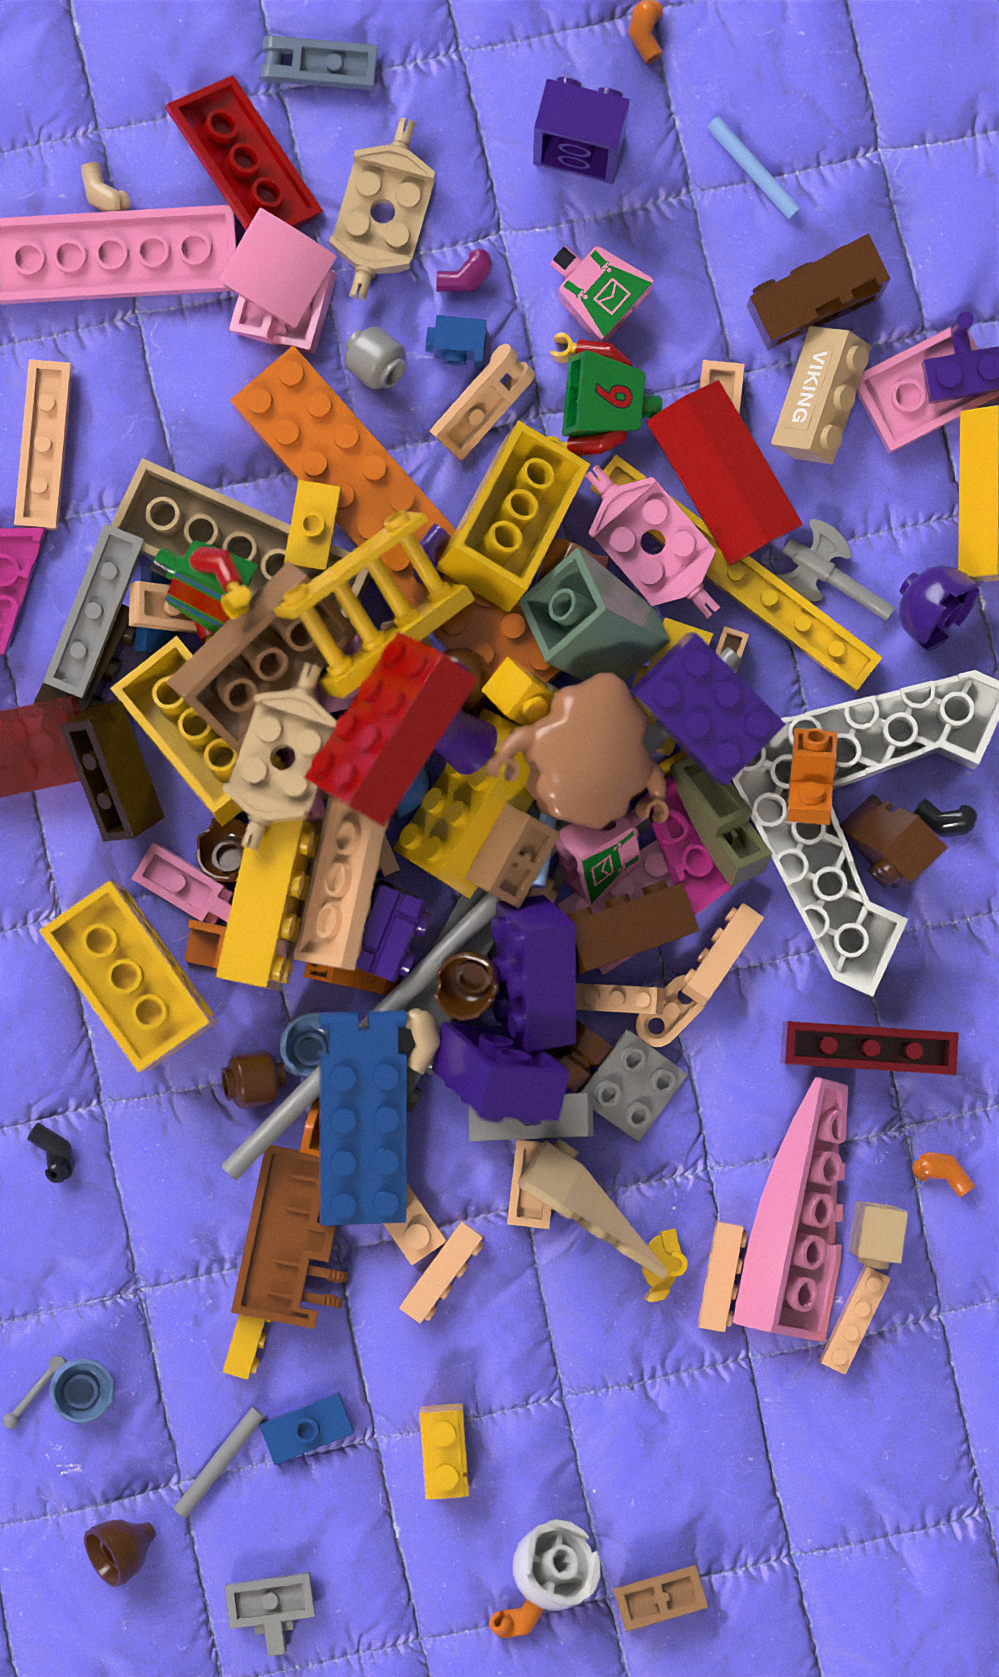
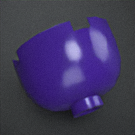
[899,565,980,651]

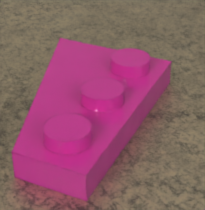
[0,528,46,656]
[643,776,736,915]

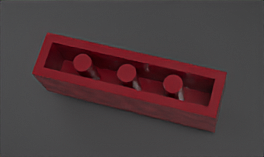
[780,1021,959,1075]

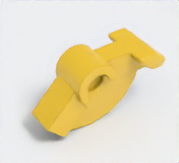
[641,1228,688,1303]

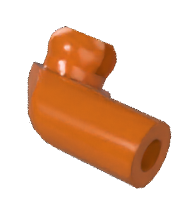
[912,1152,975,1197]
[489,1599,545,1638]

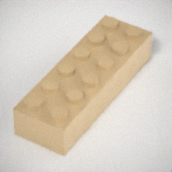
[111,458,372,621]

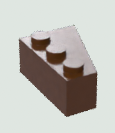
[747,233,890,351]
[840,794,948,889]
[566,880,700,975]

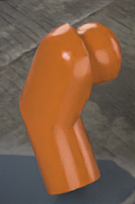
[628,0,663,64]

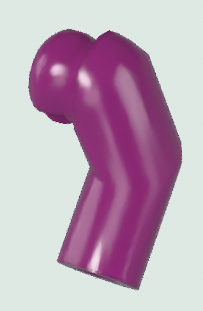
[436,248,492,292]

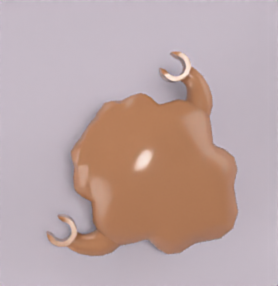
[486,673,669,829]

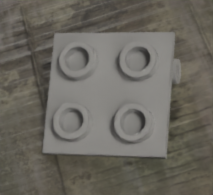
[581,1029,688,1142]

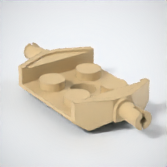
[329,118,436,301]
[222,662,337,851]

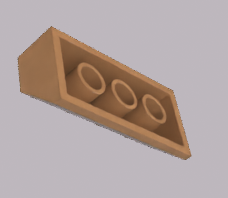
[167,561,358,753]

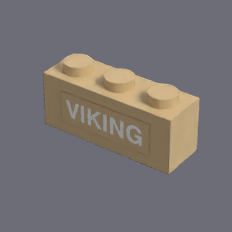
[771,326,872,464]

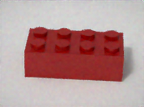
[304,631,478,827]

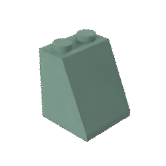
[518,547,670,681]

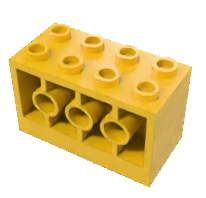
[39,880,219,1073]

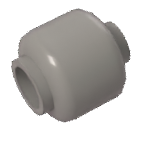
[345,327,407,389]

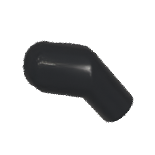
[912,798,977,837]
[27,1122,74,1184]

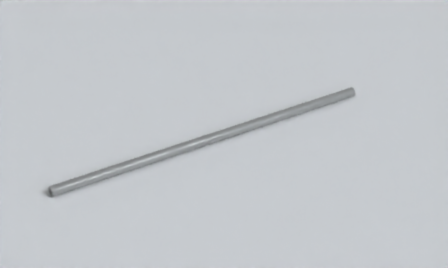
[221,647,743,1180]

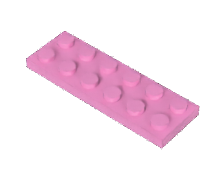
[0,205,237,305]

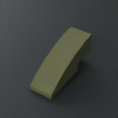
[670,757,773,887]

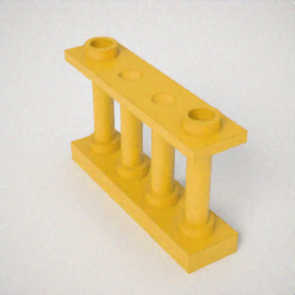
[273,510,475,699]

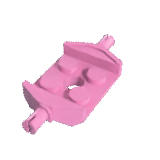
[585,465,721,619]

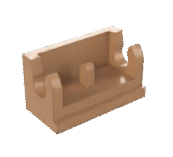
[465,803,561,908]
[614,1565,708,1632]

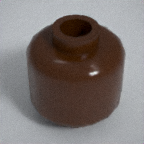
[221,1050,286,1109]

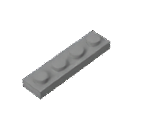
[43,523,147,698]

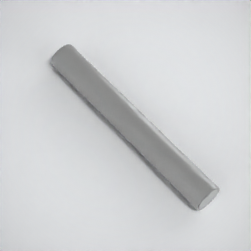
[174,1406,265,1518]

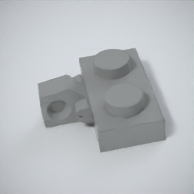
[224,1571,316,1657]

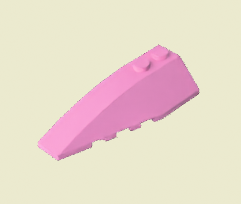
[733,1077,848,1342]

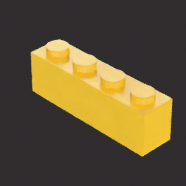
[958,405,999,582]

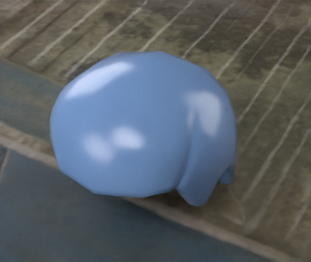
[279,1012,328,1078]
[50,1357,114,1424]

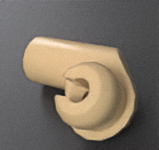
[81,162,131,212]
[406,1008,441,1075]

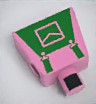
[550,246,654,342]
[556,807,652,906]

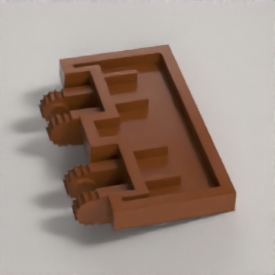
[231,1145,349,1329]

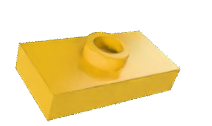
[284,480,341,572]

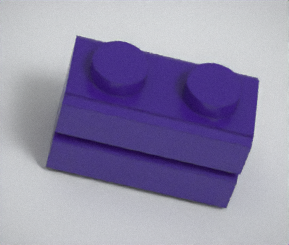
[355,884,432,983]

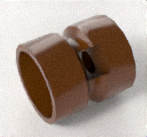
[544,1019,613,1093]

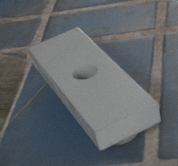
[468,1093,594,1142]

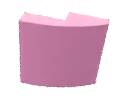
[218,208,337,328]
[229,270,337,354]

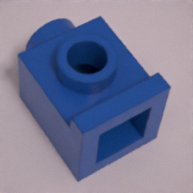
[425,315,487,370]

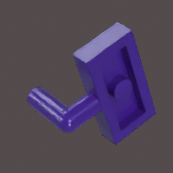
[921,312,999,404]

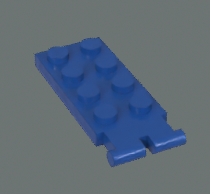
[319,1010,407,1226]

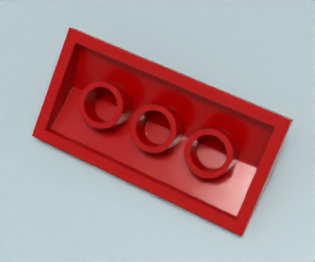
[165,75,323,231]
[646,380,803,567]

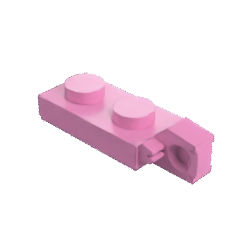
[131,842,234,925]

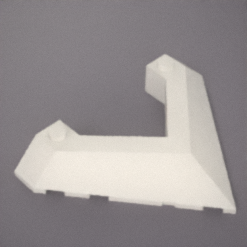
[732,670,999,997]

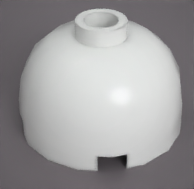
[513,1519,600,1611]

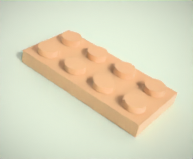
[293,795,389,971]

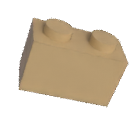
[848,1200,908,1269]

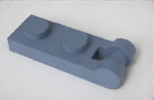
[259,36,378,91]

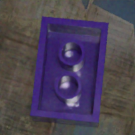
[533,77,630,184]
[630,633,786,786]
[491,894,576,1052]
[432,1022,570,1125]

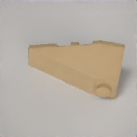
[518,1138,668,1279]

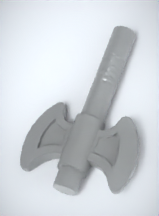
[774,519,895,621]

